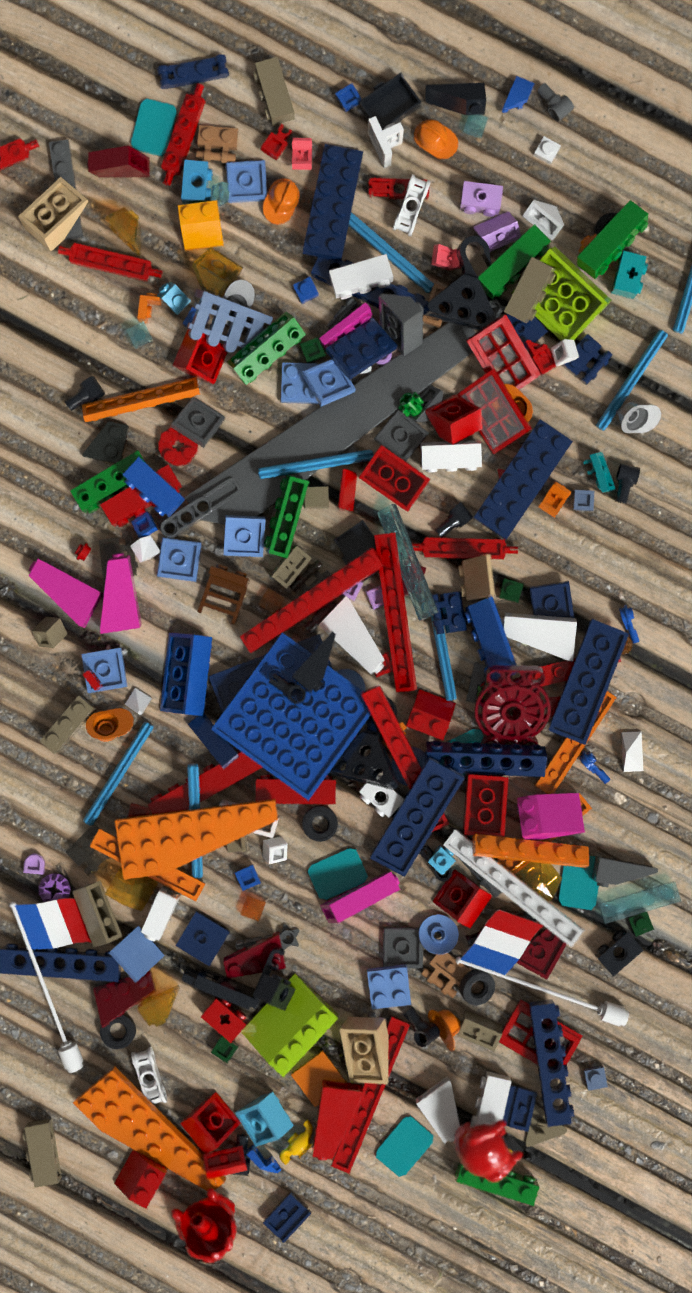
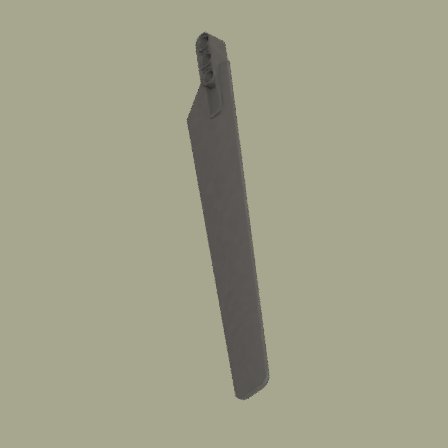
[161,317,480,538]

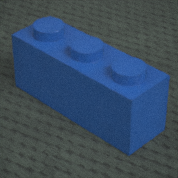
[123,457,185,517]

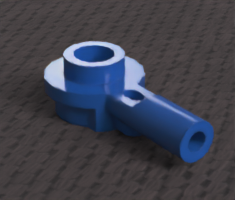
[619,605,640,644]
[579,751,610,784]

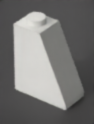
[141,886,181,941]
[416,1076,460,1143]

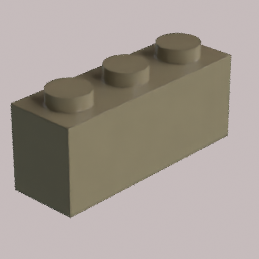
[253,57,295,126]
[504,257,556,323]
[40,695,97,754]
[72,880,122,947]
[23,1118,62,1188]

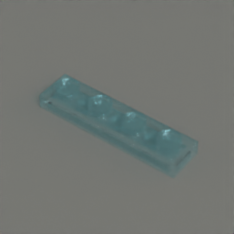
[598,881,681,924]

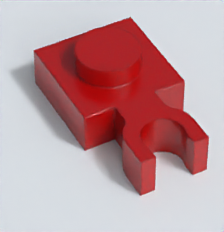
[260,124,292,161]

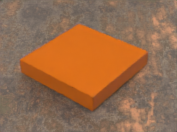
[291,1050,347,1107]

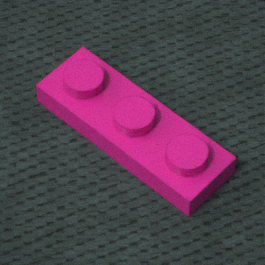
[319,302,372,350]

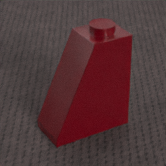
[87,145,150,178]

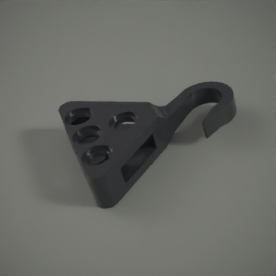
[422,236,496,331]
[329,696,399,790]

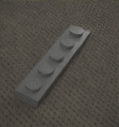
[49,139,84,240]

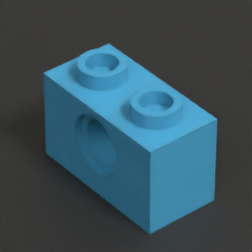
[181,160,213,205]

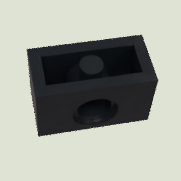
[595,929,644,977]
[253,973,296,1011]

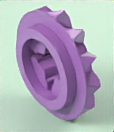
[38,873,71,902]

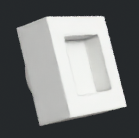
[534,136,561,165]

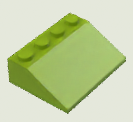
[511,247,612,341]
[241,973,338,1077]

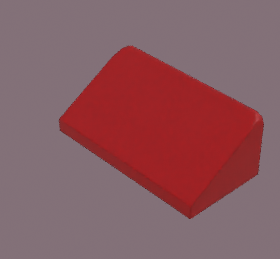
[338,469,357,512]
[203,1146,247,1179]

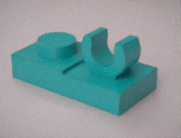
[583,452,616,493]

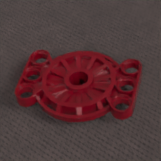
[474,665,551,745]

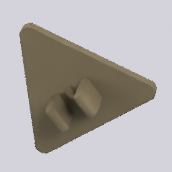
[525,1103,567,1147]

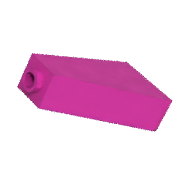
[100,553,142,634]
[29,559,104,628]
[320,872,400,923]

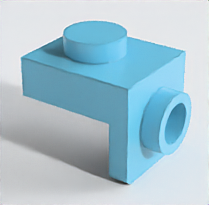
[157,282,191,315]
[428,845,456,875]

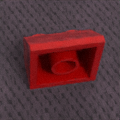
[172,329,228,385]
[425,394,483,445]
[405,689,456,740]
[432,869,492,928]
[180,1092,241,1154]
[114,1149,168,1209]

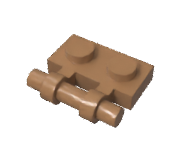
[196,125,239,163]
[421,952,471,998]

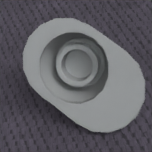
[222,279,255,326]
[617,402,661,433]

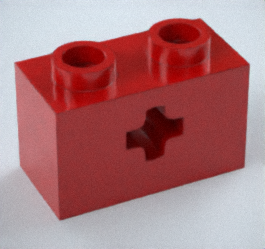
[201,997,248,1043]

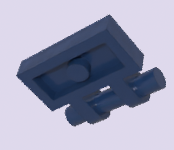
[562,333,612,385]
[429,591,467,635]

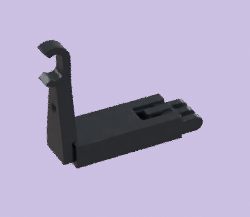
[182,947,285,1010]

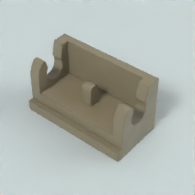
[269,545,312,589]
[457,1010,502,1051]

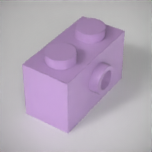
[460,181,503,217]

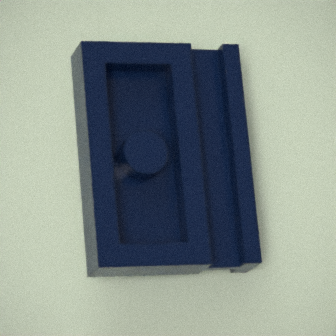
[503,1085,538,1132]
[263,1191,312,1243]

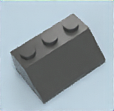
[379,294,424,356]

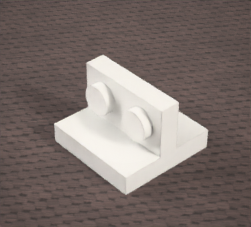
[368,116,404,168]

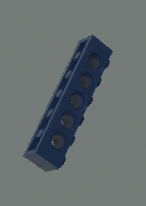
[311,257,428,309]
[424,740,547,777]
[0,943,121,982]
[529,999,574,1127]

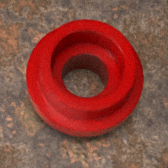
[74,542,92,561]

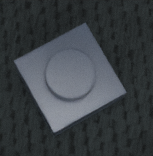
[573,490,595,511]
[583,1066,608,1091]

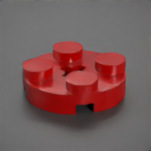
[158,428,198,466]

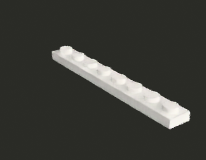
[443,829,584,947]

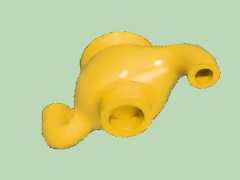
[279,1119,313,1165]

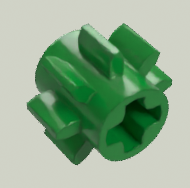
[398,392,424,417]

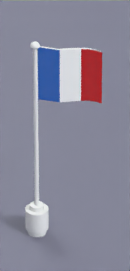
[9,898,92,1073]
[455,909,629,1026]

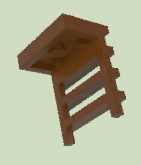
[197,564,250,625]

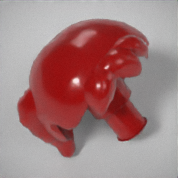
[454,1119,523,1182]
[171,1188,237,1263]

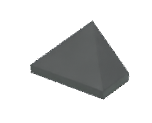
[408,385,443,423]

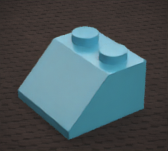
[235,1092,294,1147]

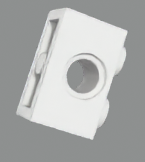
[359,776,404,818]

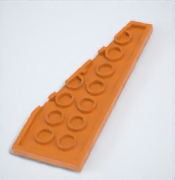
[115,799,278,879]
[73,1067,226,1191]

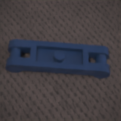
[157,54,229,89]

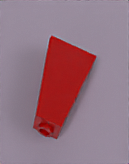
[312,1080,363,1160]

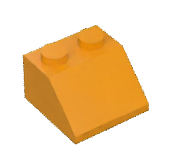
[178,200,224,251]

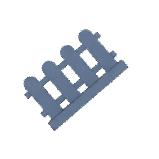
[187,289,273,353]

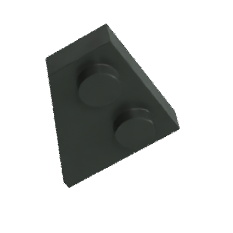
[83,421,129,464]

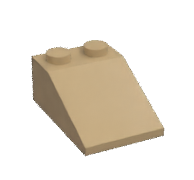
[18,177,88,251]
[458,554,495,601]
[340,1017,388,1084]

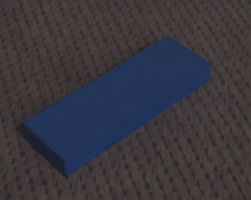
[188,713,239,769]

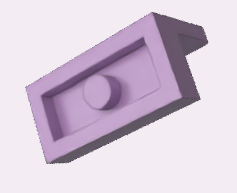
[474,212,521,252]

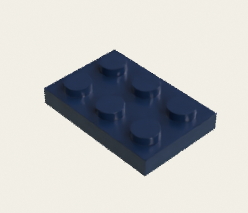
[326,318,397,380]

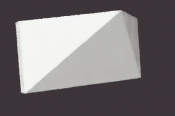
[523,200,564,241]
[621,731,643,772]

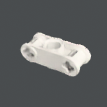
[392,174,431,236]
[131,1047,167,1104]

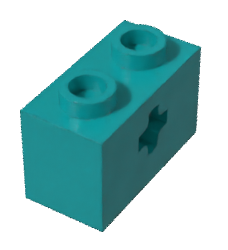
[611,251,648,299]

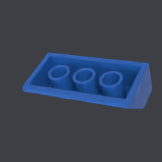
[464,597,518,679]
[160,633,212,716]

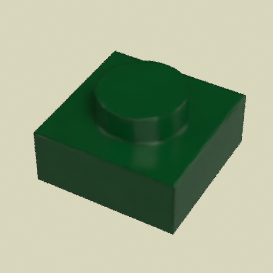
[300,337,326,363]
[499,579,523,603]
[627,910,654,937]
[211,1035,239,1064]

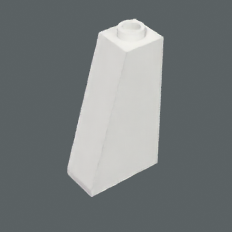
[319,596,385,675]
[500,613,577,661]

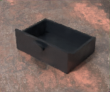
[359,72,421,130]
[333,520,379,583]

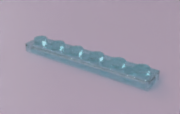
[377,504,438,621]

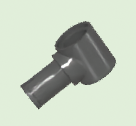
[537,83,574,122]

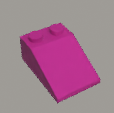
[517,793,585,841]

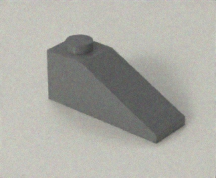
[592,856,658,887]

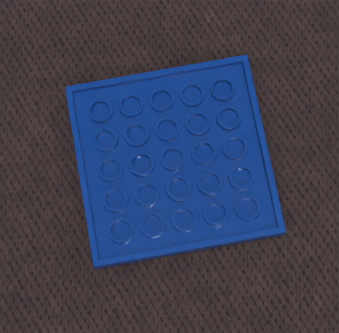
[211,633,371,801]

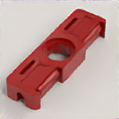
[369,178,430,200]

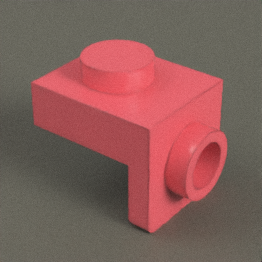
[292,138,312,170]
[431,244,461,271]

